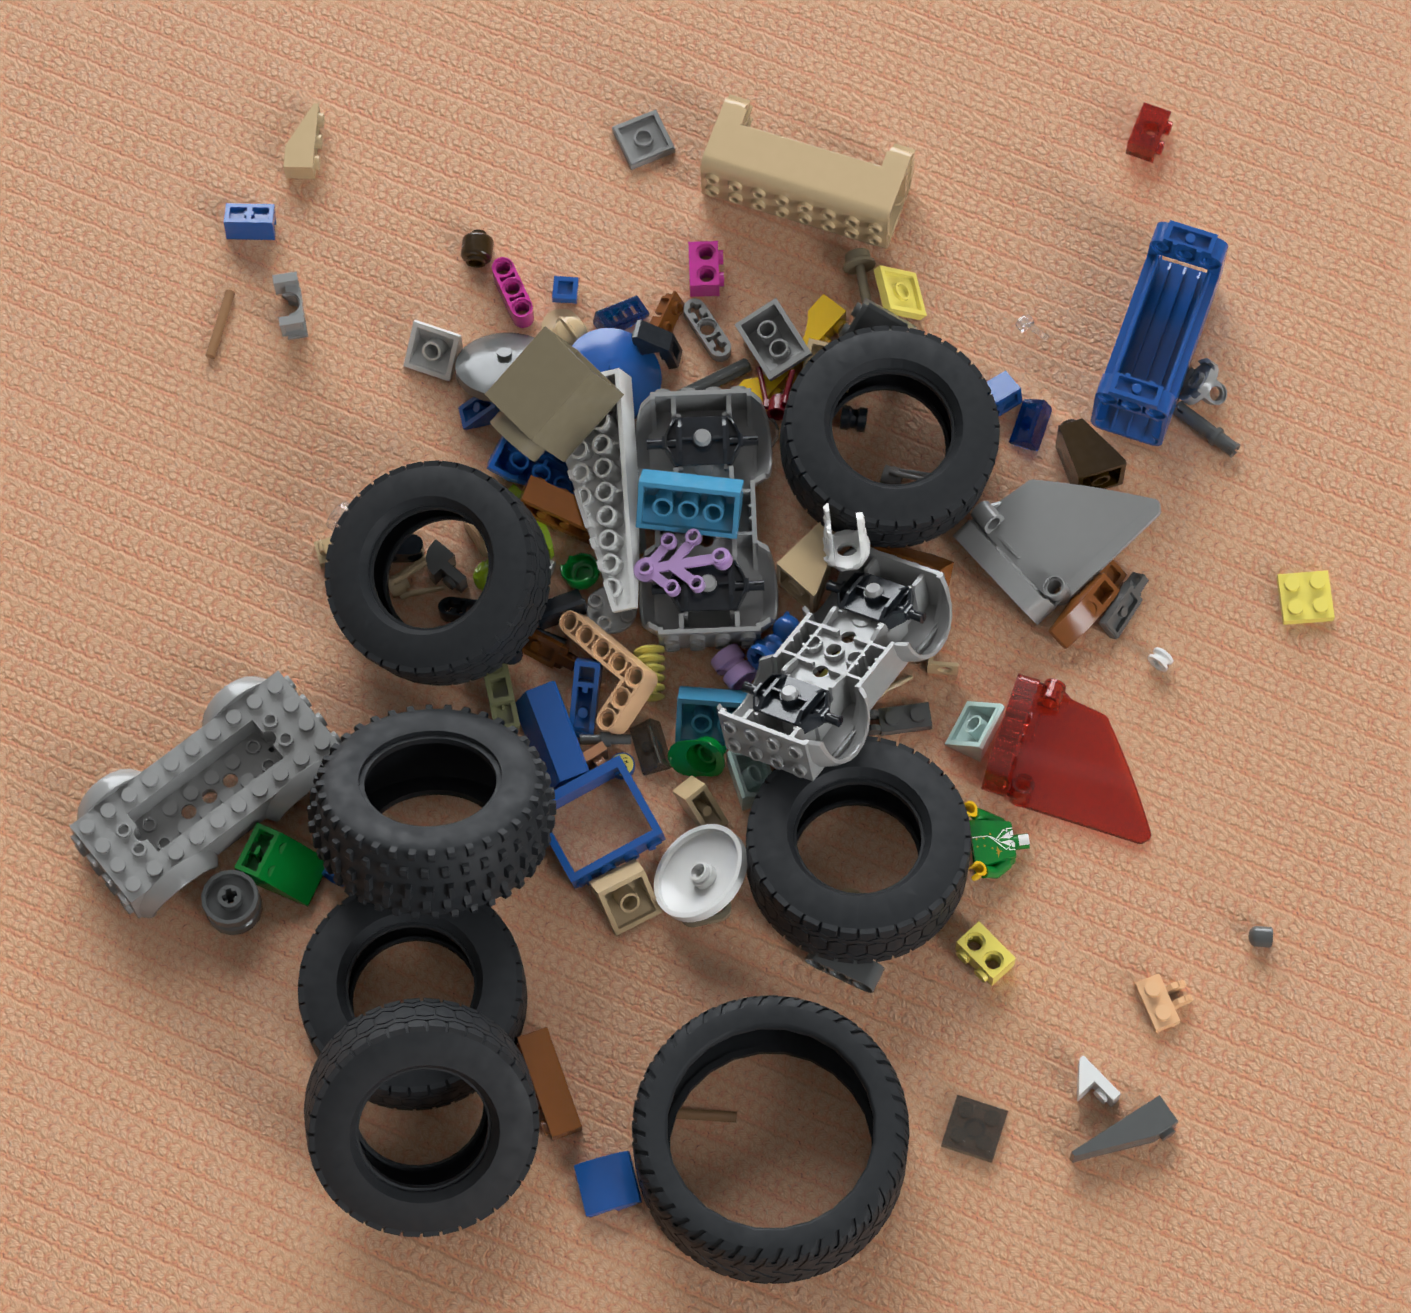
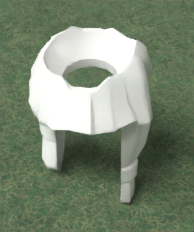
[822,503,870,572]

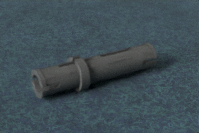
[1173,401,1241,458]

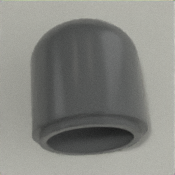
[1248,926,1273,948]

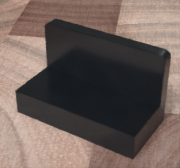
[538,589,587,630]

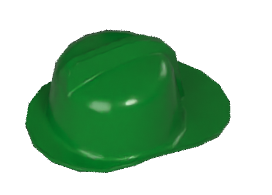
[668,736,726,777]

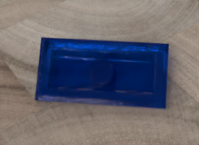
[1009,399,1052,451]

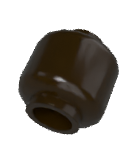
[461,229,494,268]

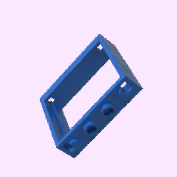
[550,755,666,889]

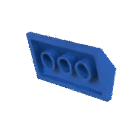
[515,681,590,790]

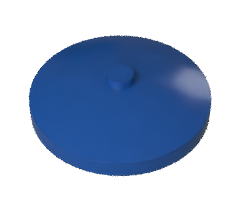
[572,328,662,419]

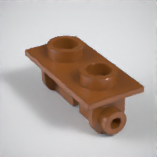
[650,291,685,333]

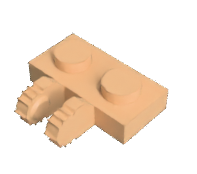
[1134,974,1193,1033]

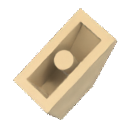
[672,776,729,826]

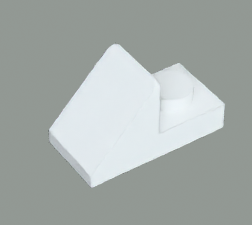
[1077,1055,1121,1107]

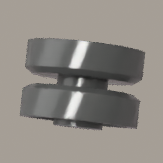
[201,869,263,935]

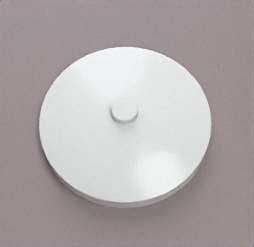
[654,824,747,922]

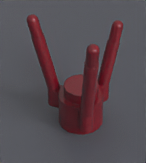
[757,366,795,420]

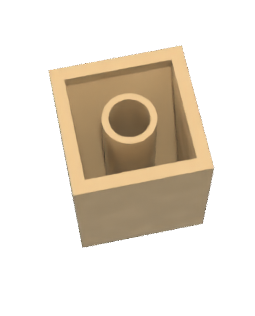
[776,523,835,613]

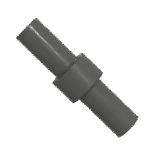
[579,732,631,747]

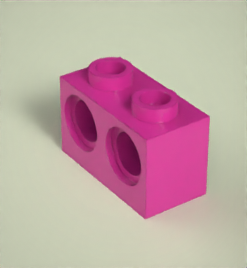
[688,241,724,297]

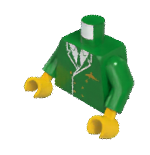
[964,801,1030,881]

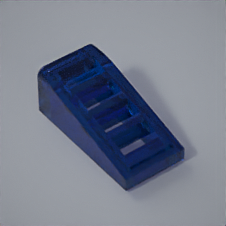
[593,295,650,330]

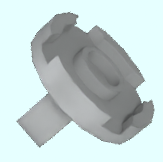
[1179,358,1227,405]

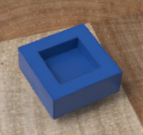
[552,276,579,304]

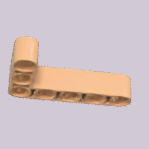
[559,610,658,735]

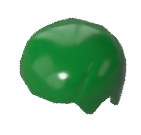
[560,553,601,590]

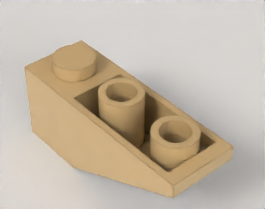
[283,103,325,179]

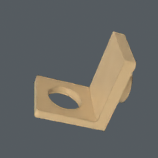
[923,657,959,676]

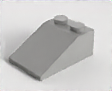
[734,298,812,382]

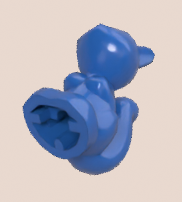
[747,611,800,670]

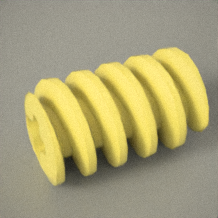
[633,644,665,702]

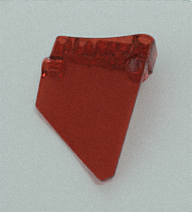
[981,673,1152,844]

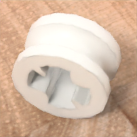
[1147,647,1174,672]

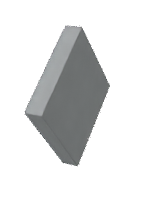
[612,110,675,170]

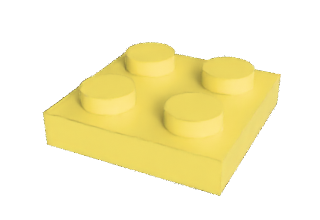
[874,265,927,320]
[1276,570,1335,625]

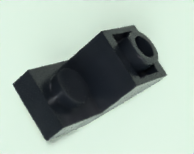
[632,320,683,369]

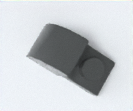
[426,540,468,593]

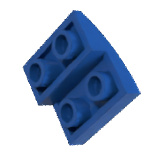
[574,1151,642,1218]

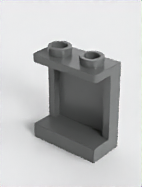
[838,298,917,336]

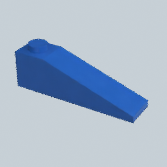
[487,436,575,495]

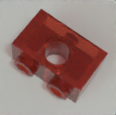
[1126,102,1173,163]

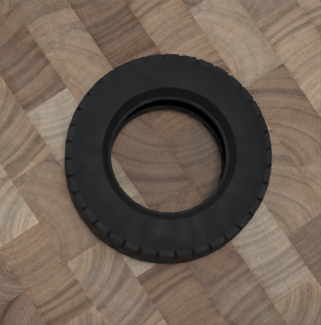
[780,326,1000,548]
[324,460,551,686]
[746,736,971,964]
[298,894,528,1111]
[304,998,540,1237]

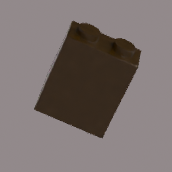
[1055,418,1127,489]

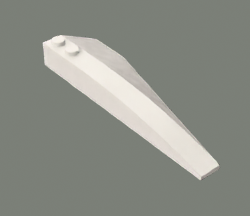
[566,368,639,613]

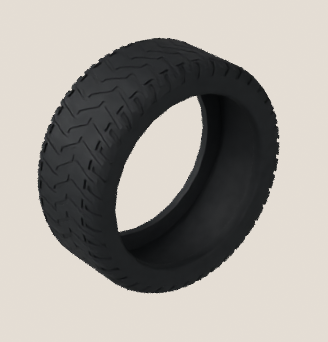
[632,995,910,1284]

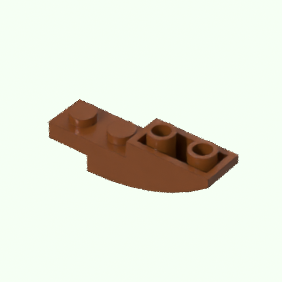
[1048,560,1127,649]

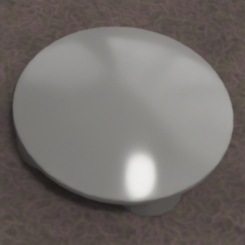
[586,587,637,634]

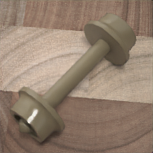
[843,248,876,318]

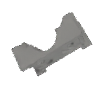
[272,271,308,340]

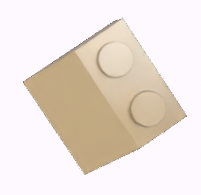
[589,858,662,936]

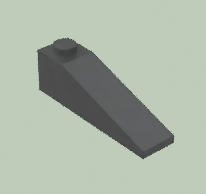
[1070,1095,1178,1163]

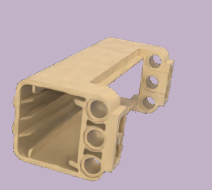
[700,94,915,249]

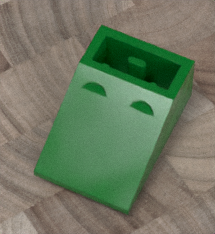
[234,822,324,907]

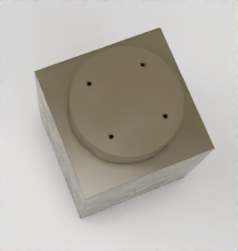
[484,326,624,462]

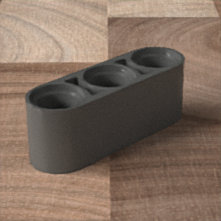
[805,953,885,993]

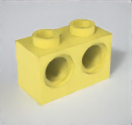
[955,921,1016,986]

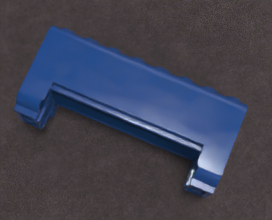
[1091,220,1228,446]

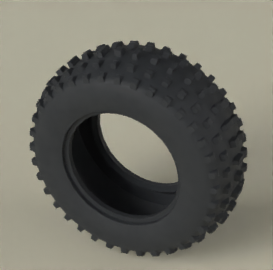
[307,704,556,919]

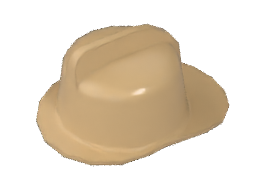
[542,309,589,345]

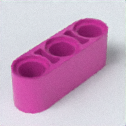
[492,257,534,328]

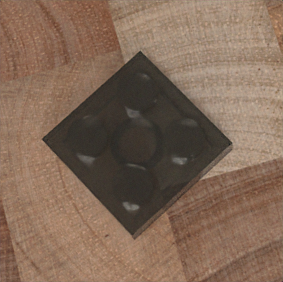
[941,1095,1008,1163]

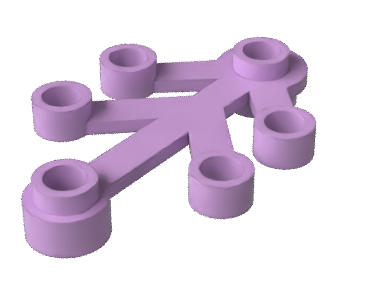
[634,529,733,597]

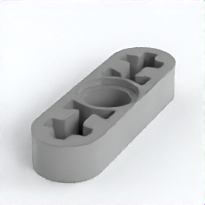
[684,298,731,362]

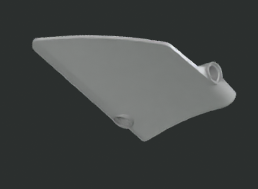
[953,479,1161,625]

